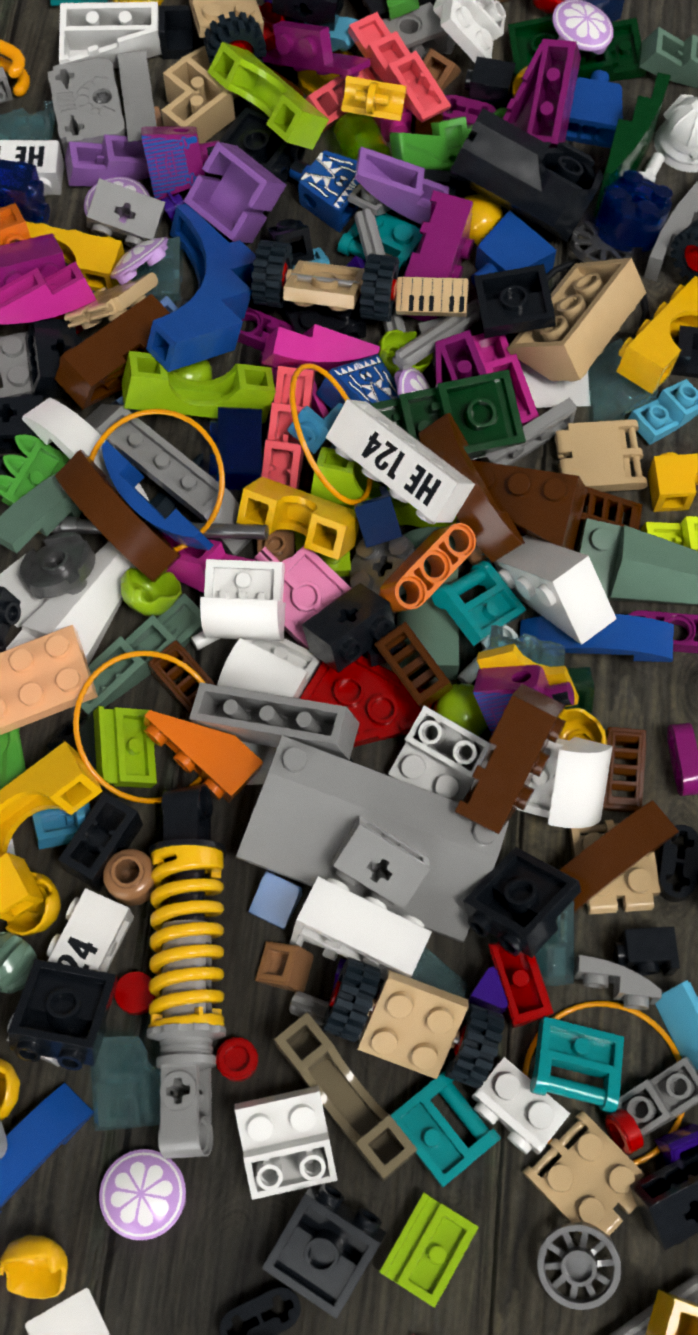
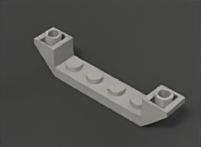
[85,404,252,556]

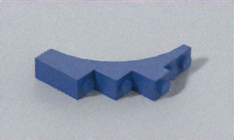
[146,204,256,372]

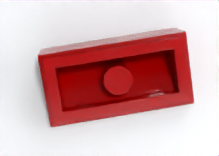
[488,941,554,1028]

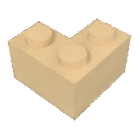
[161,55,235,144]

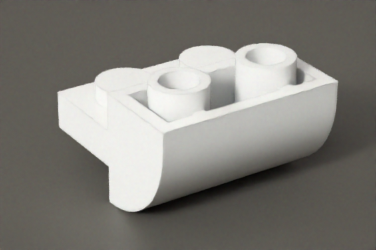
[433,0,506,63]
[200,559,286,641]
[217,638,322,699]
[388,706,491,802]
[516,737,613,828]
[234,1086,338,1200]

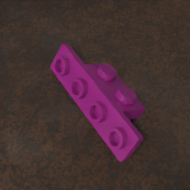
[262,21,371,79]

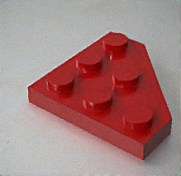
[299,656,432,747]

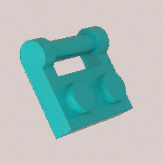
[337,213,423,277]
[431,561,526,646]
[530,1016,624,1113]
[390,1071,501,1188]

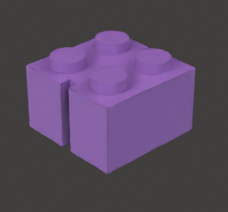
[184,141,286,243]

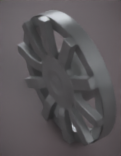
[570,221,634,263]
[537,1222,621,1310]

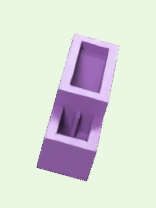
[65,134,150,186]
[355,146,449,224]

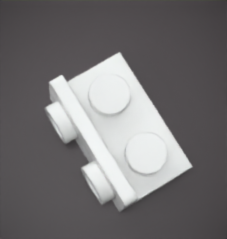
[471,1057,570,1155]

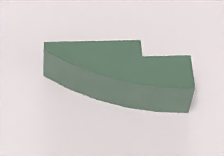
[640,27,698,88]

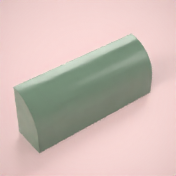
[397,527,459,680]

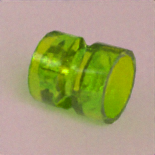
[334,113,391,160]

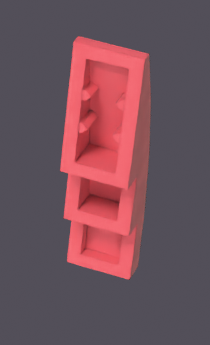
[348,12,451,122]
[261,366,315,489]

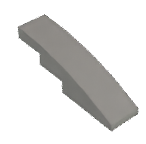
[644,181,698,282]

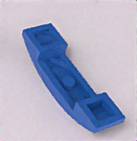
[102,441,214,551]
[519,614,674,662]
[0,1083,95,1213]

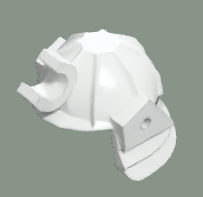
[654,94,698,172]

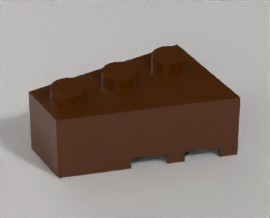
[55,293,170,409]
[472,460,588,550]
[455,684,566,834]

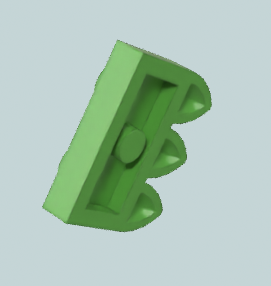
[0,434,69,506]

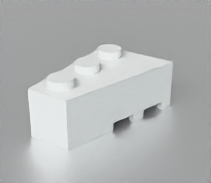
[59,2,162,69]
[493,535,617,645]
[289,876,432,979]

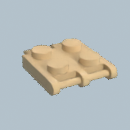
[64,272,158,329]
[555,419,648,492]
[569,819,661,915]
[522,1110,645,1241]

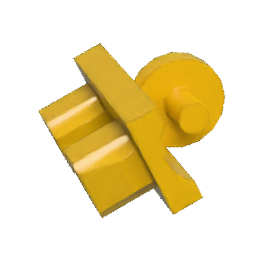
[341,76,407,121]

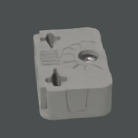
[48,58,127,158]

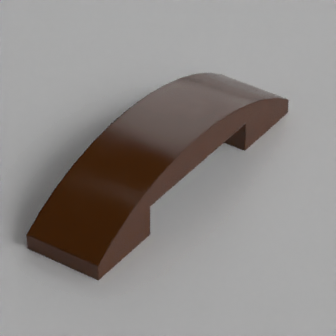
[418,413,525,563]
[55,449,181,582]
[556,800,679,927]

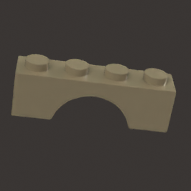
[274,1012,417,1182]

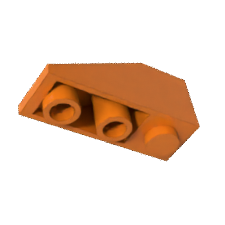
[144,710,264,803]

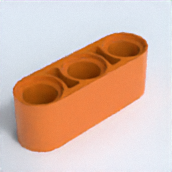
[379,523,476,613]

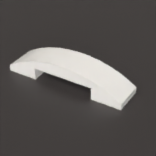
[22,397,149,501]

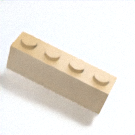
[507,258,646,382]

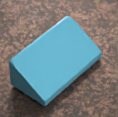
[655,980,698,1071]

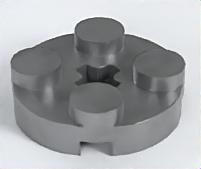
[20,532,96,599]
[350,535,416,600]

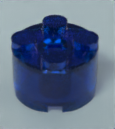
[594,170,673,252]

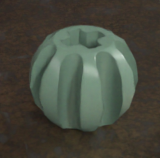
[0,931,37,994]

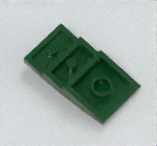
[508,15,646,81]
[594,73,671,218]
[370,369,526,458]

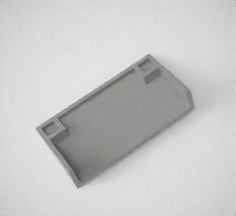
[235,735,509,943]

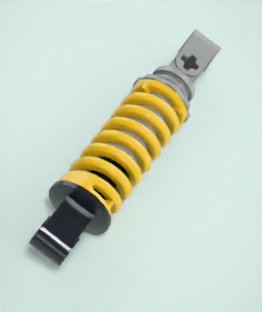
[147,784,226,1159]

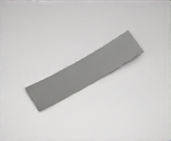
[117,50,157,142]

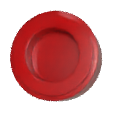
[114,971,157,1015]
[216,1037,259,1082]
[605,1108,644,1155]

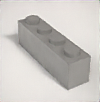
[189,682,360,760]

